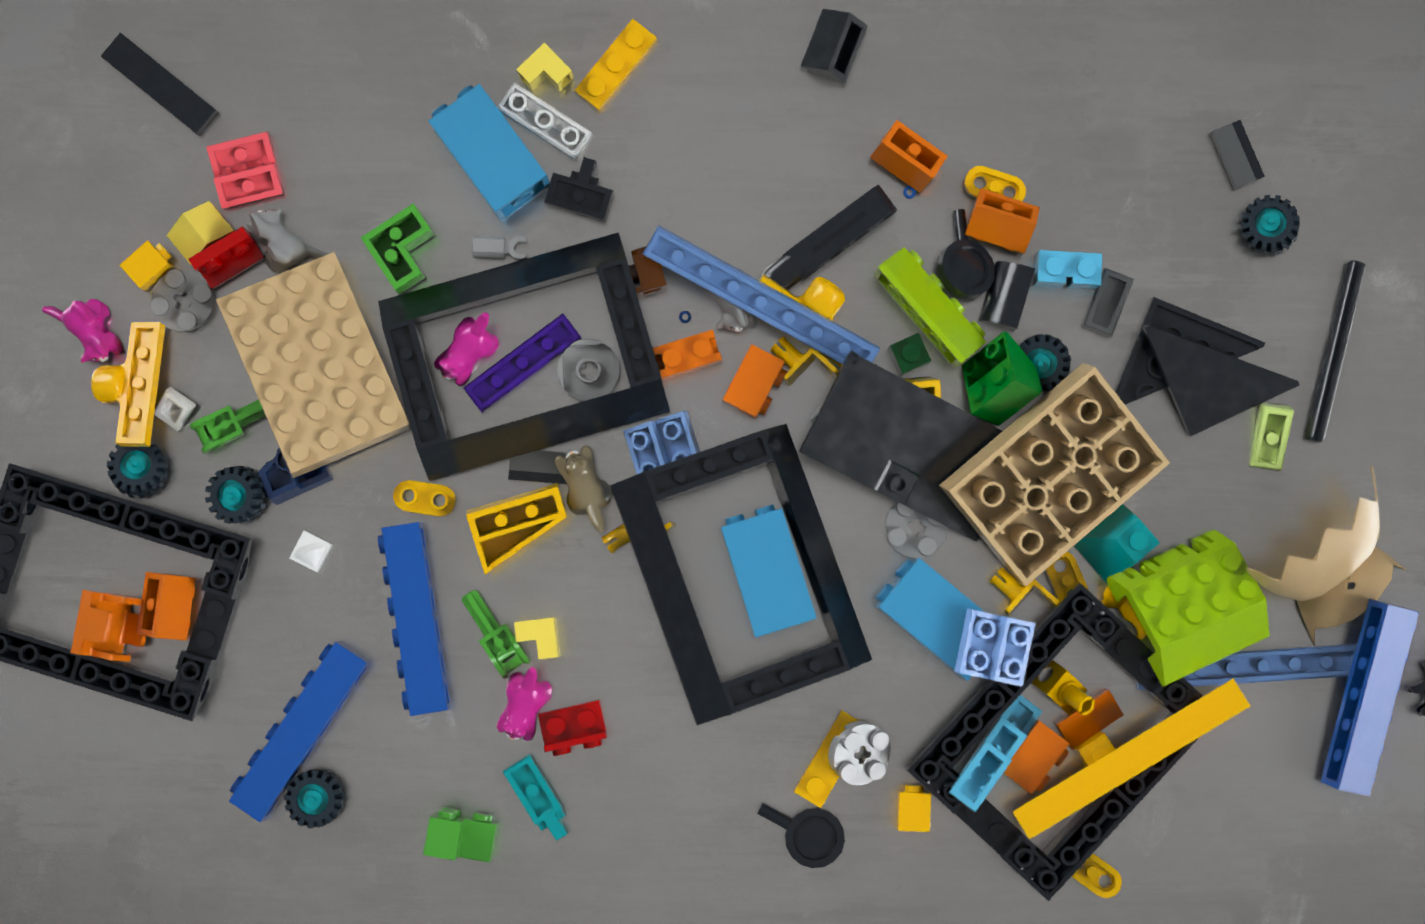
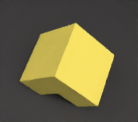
[516,42,574,92]
[166,201,234,265]
[514,617,560,659]

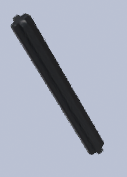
[1306,260,1366,443]

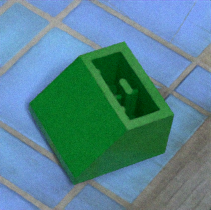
[962,331,1042,426]

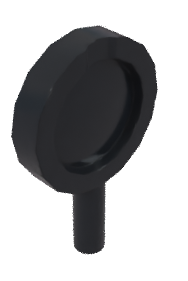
[937,209,995,299]
[757,803,845,868]

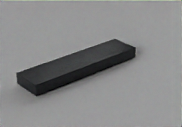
[101,32,218,136]

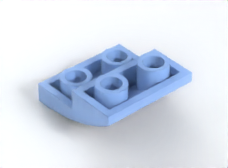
[623,411,700,474]
[954,609,1035,686]

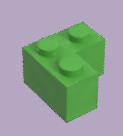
[361,203,435,295]
[423,807,499,863]

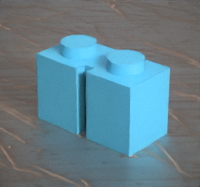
[1033,250,1103,290]

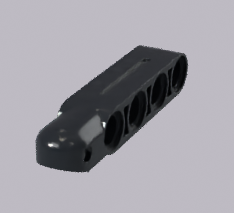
[761,185,898,291]

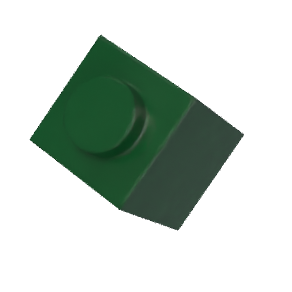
[887,332,931,377]

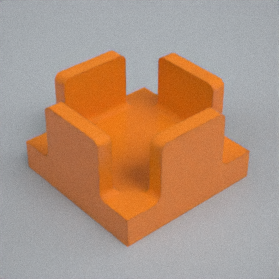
[70,590,146,662]

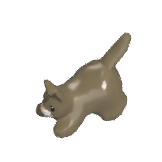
[554,445,612,532]

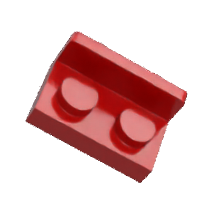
[189,226,264,289]
[538,700,608,756]

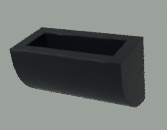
[800,9,868,83]
[978,261,1035,332]

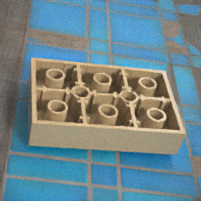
[216,252,410,478]
[939,363,1170,586]

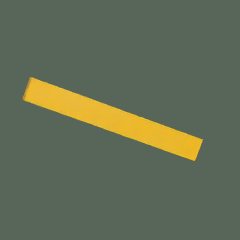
[1012,679,1250,840]

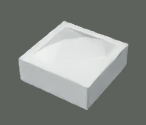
[154,387,196,431]
[290,530,333,573]

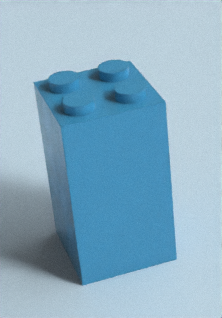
[428,84,550,222]
[721,504,817,638]
[875,558,984,681]

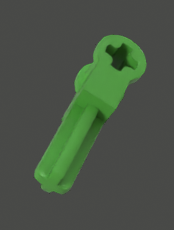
[189,399,266,454]
[462,590,531,679]

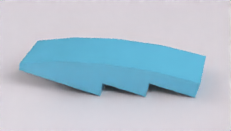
[949,695,1043,812]

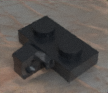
[544,157,614,221]

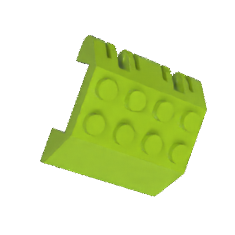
[1107,529,1270,687]

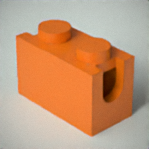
[870,120,948,193]
[965,188,1040,254]
[652,329,722,381]
[722,344,787,419]
[137,572,195,641]
[1003,720,1070,794]

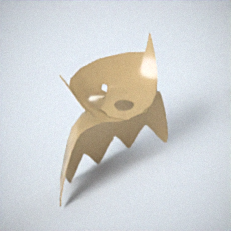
[1246,465,1406,646]

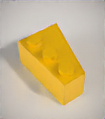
[466,483,567,575]

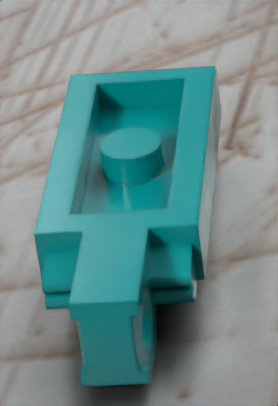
[502,754,568,841]

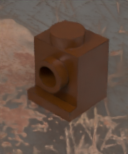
[628,247,667,297]

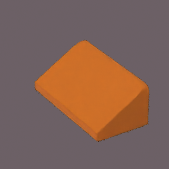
[1054,689,1124,750]

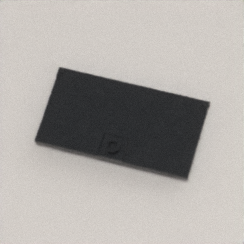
[799,351,1002,542]

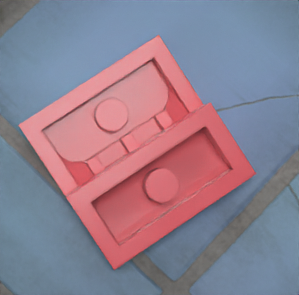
[206,131,283,209]

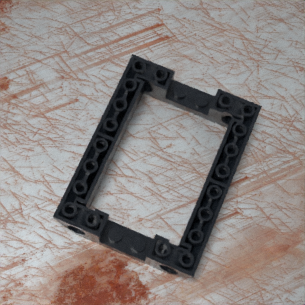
[378,232,670,481]
[610,424,872,725]
[0,463,252,721]
[907,583,1203,901]

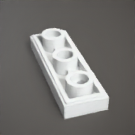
[497,82,593,160]

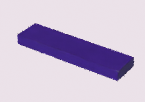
[463,313,582,413]

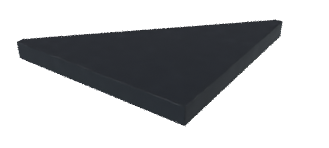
[1114,297,1265,405]
[1142,325,1300,436]

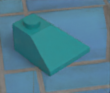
[1074,504,1160,584]

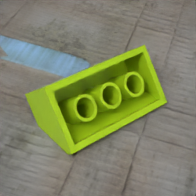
[874,247,986,369]

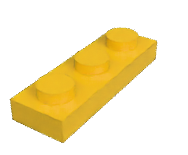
[574,18,657,112]
[793,710,860,808]

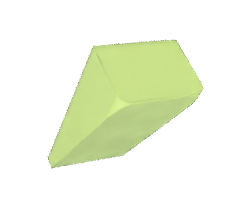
[1250,402,1294,471]

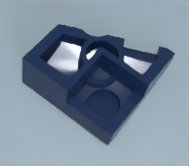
[258,448,333,505]

